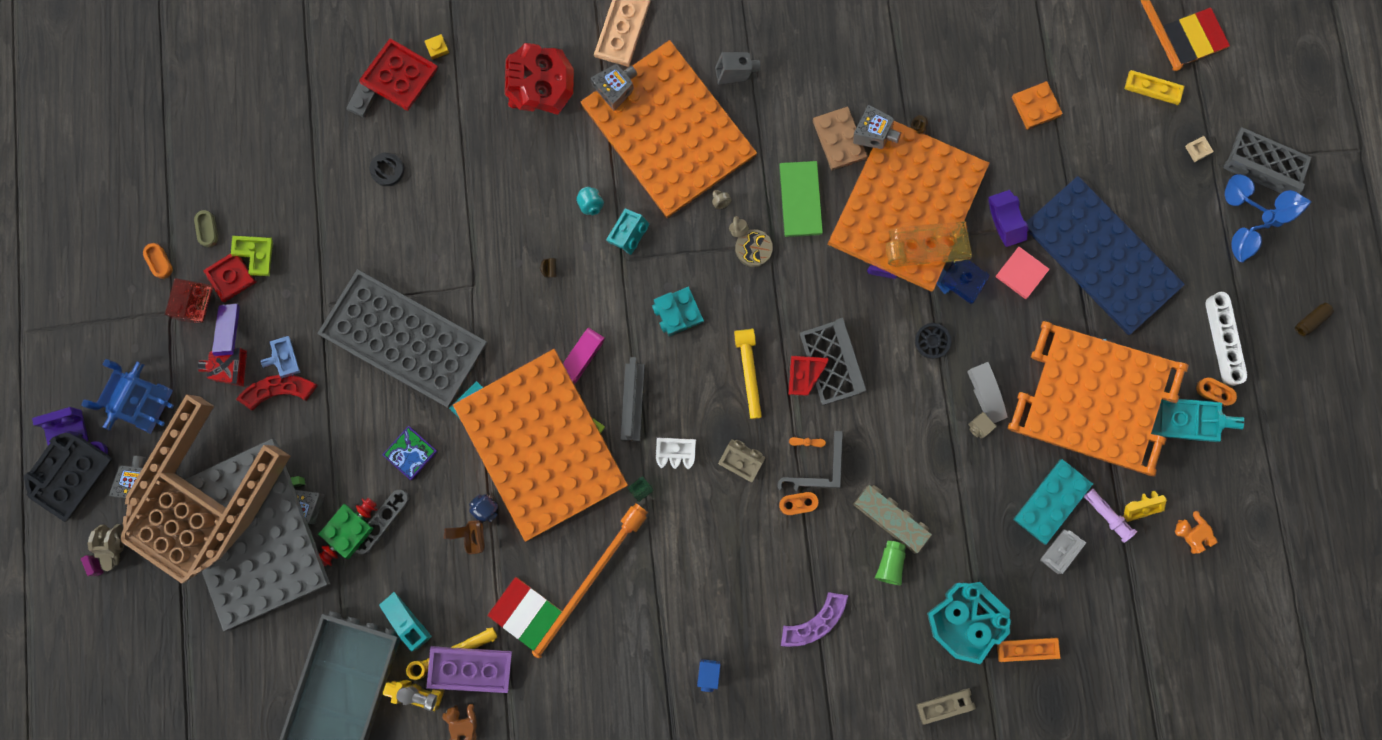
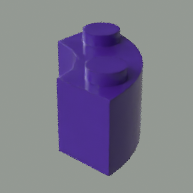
[989,190,1029,247]

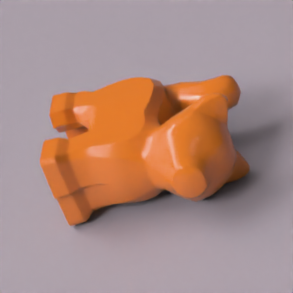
[1175,511,1218,554]

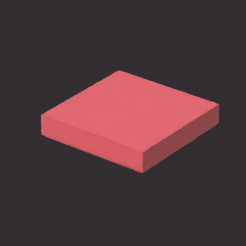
[995,247,1049,299]

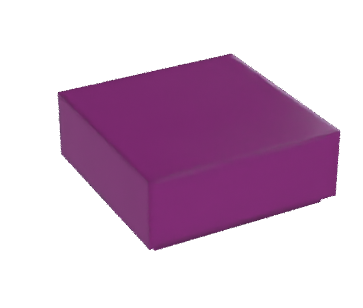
[80,555,103,576]

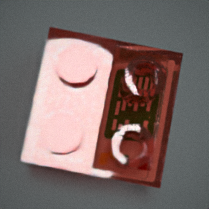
[165,278,213,323]

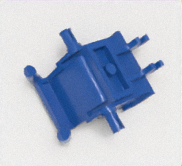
[81,359,174,434]

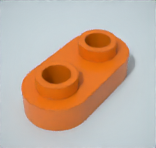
[1196,378,1237,407]
[779,492,818,515]

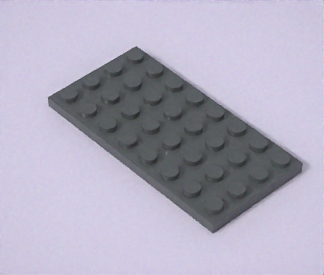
[317,269,488,408]

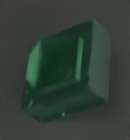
[628,476,654,502]

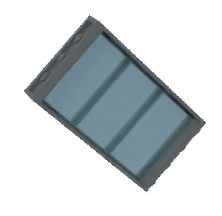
[279,611,401,740]

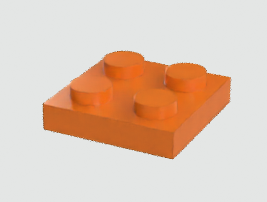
[1012,81,1063,129]

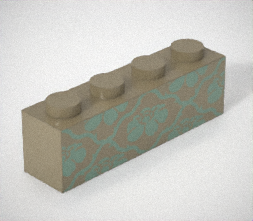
[853,485,932,554]

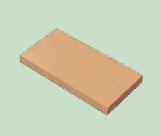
[594,0,651,67]

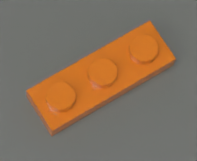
[997,638,1060,662]

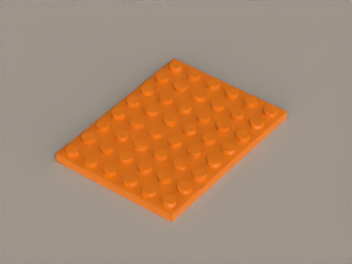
[580,40,757,218]
[827,121,989,292]
[453,349,628,542]

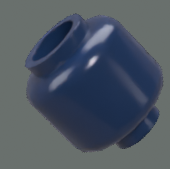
[469,494,498,523]

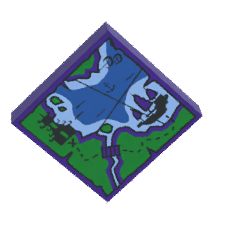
[382,426,438,480]

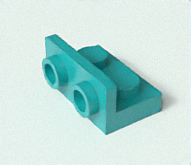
[606,209,649,255]

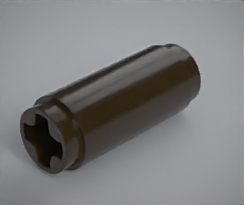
[1295,303,1334,337]

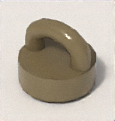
[712,190,732,209]
[729,216,749,237]

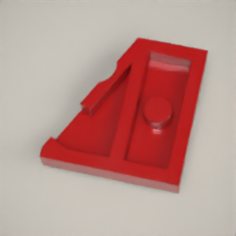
[789,356,828,396]

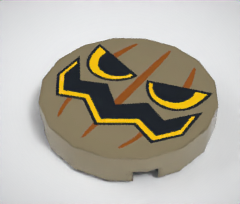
[735,230,773,267]

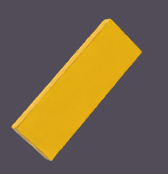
[1124,70,1185,105]

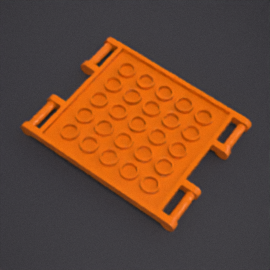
[1007,321,1189,476]

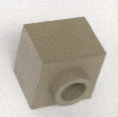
[968,412,997,439]

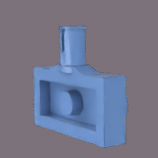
[261,336,301,378]

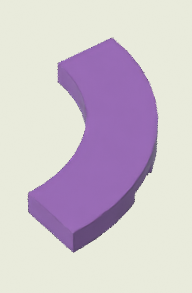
[781,592,848,647]

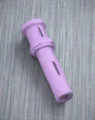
[1084,489,1137,543]

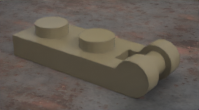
[916,688,976,725]

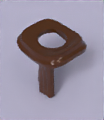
[444,520,485,554]

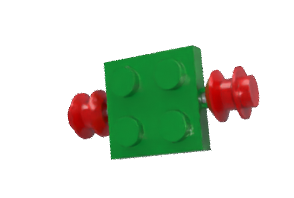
[318,498,377,566]

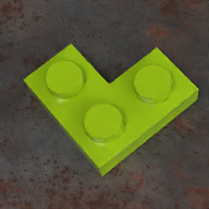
[231,236,273,276]

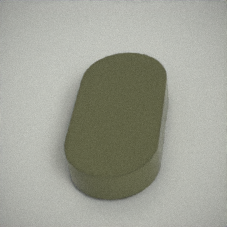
[194,210,218,248]

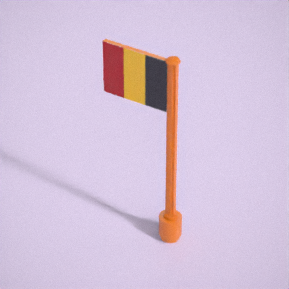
[1140,0,1230,71]

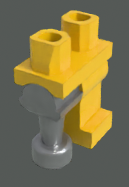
[383,680,444,712]

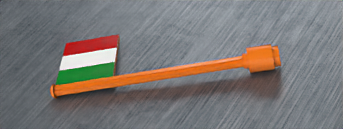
[487,503,648,658]

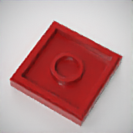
[203,254,257,302]

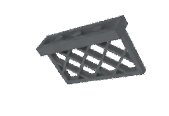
[1223,127,1311,193]
[800,318,867,405]
[621,357,645,441]

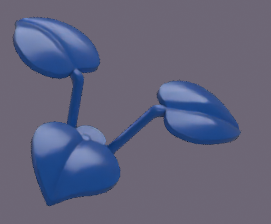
[1225,174,1311,263]

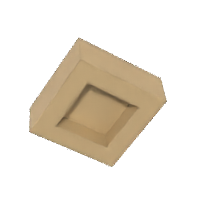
[1185,136,1214,162]

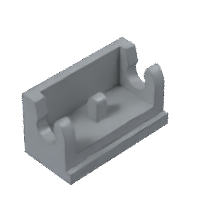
[1040,529,1086,574]

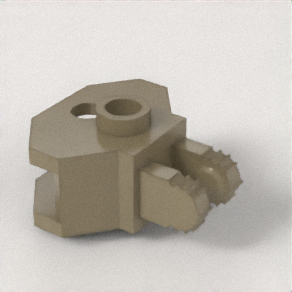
[88,524,124,572]

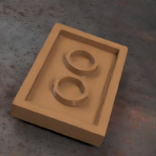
[813,107,867,171]

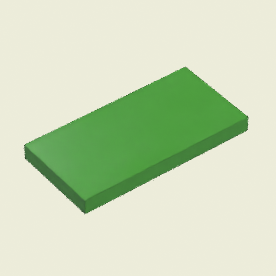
[779,161,823,237]

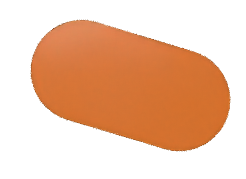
[143,243,173,279]

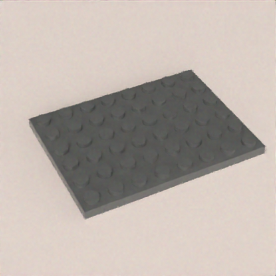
[185,439,330,631]

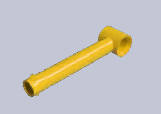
[734,329,762,419]
[406,627,497,680]

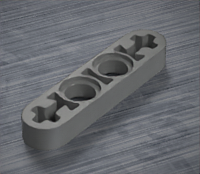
[355,490,410,554]

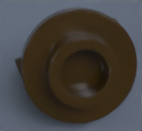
[911,115,928,135]
[540,258,556,278]

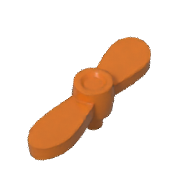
[789,437,826,448]

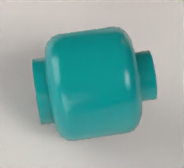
[576,187,604,215]

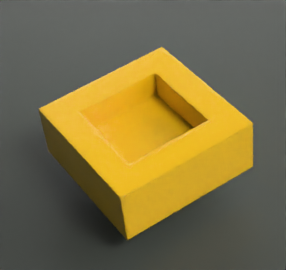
[425,34,449,60]

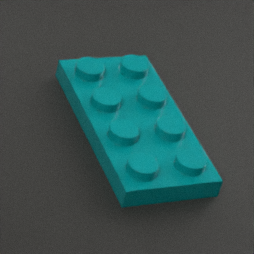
[1013,459,1093,545]

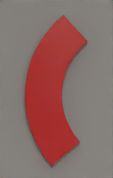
[236,375,318,411]

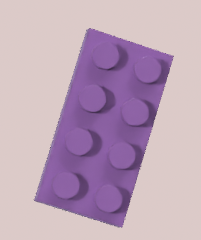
[427,646,512,693]

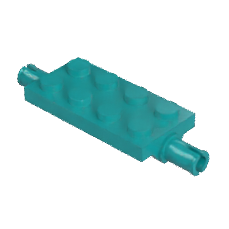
[1151,399,1244,442]

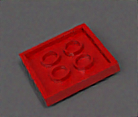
[359,38,438,111]

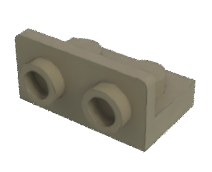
[718,439,765,482]

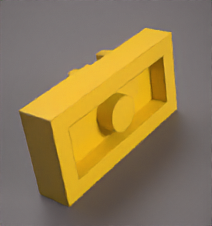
[1124,491,1167,522]

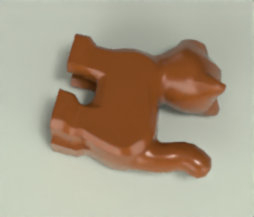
[442,704,477,740]

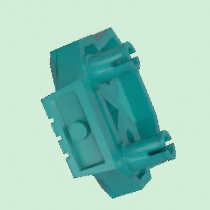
[927,582,1011,664]

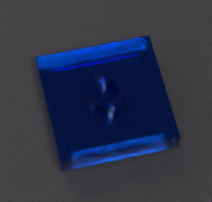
[941,253,990,304]

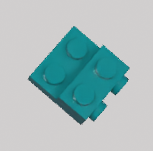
[652,286,704,337]

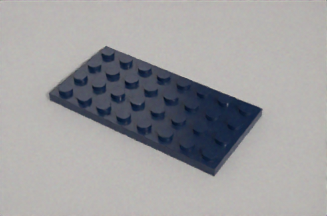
[1027,176,1185,335]

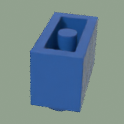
[697,659,720,692]

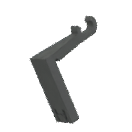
[778,431,843,492]

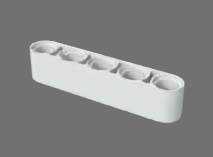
[1206,292,1247,387]

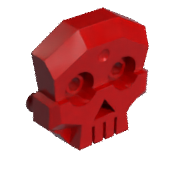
[505,43,574,115]

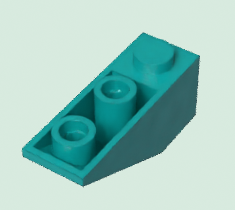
[379,592,432,651]

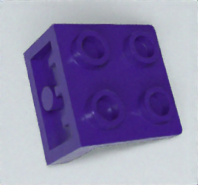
[32,407,89,445]

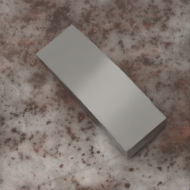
[967,362,1008,423]

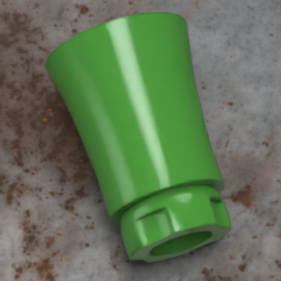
[875,541,906,585]

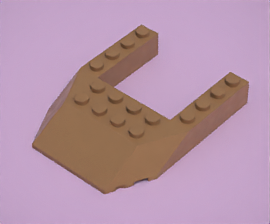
[121,395,291,583]

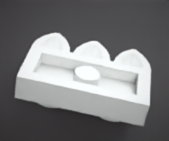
[656,438,696,469]

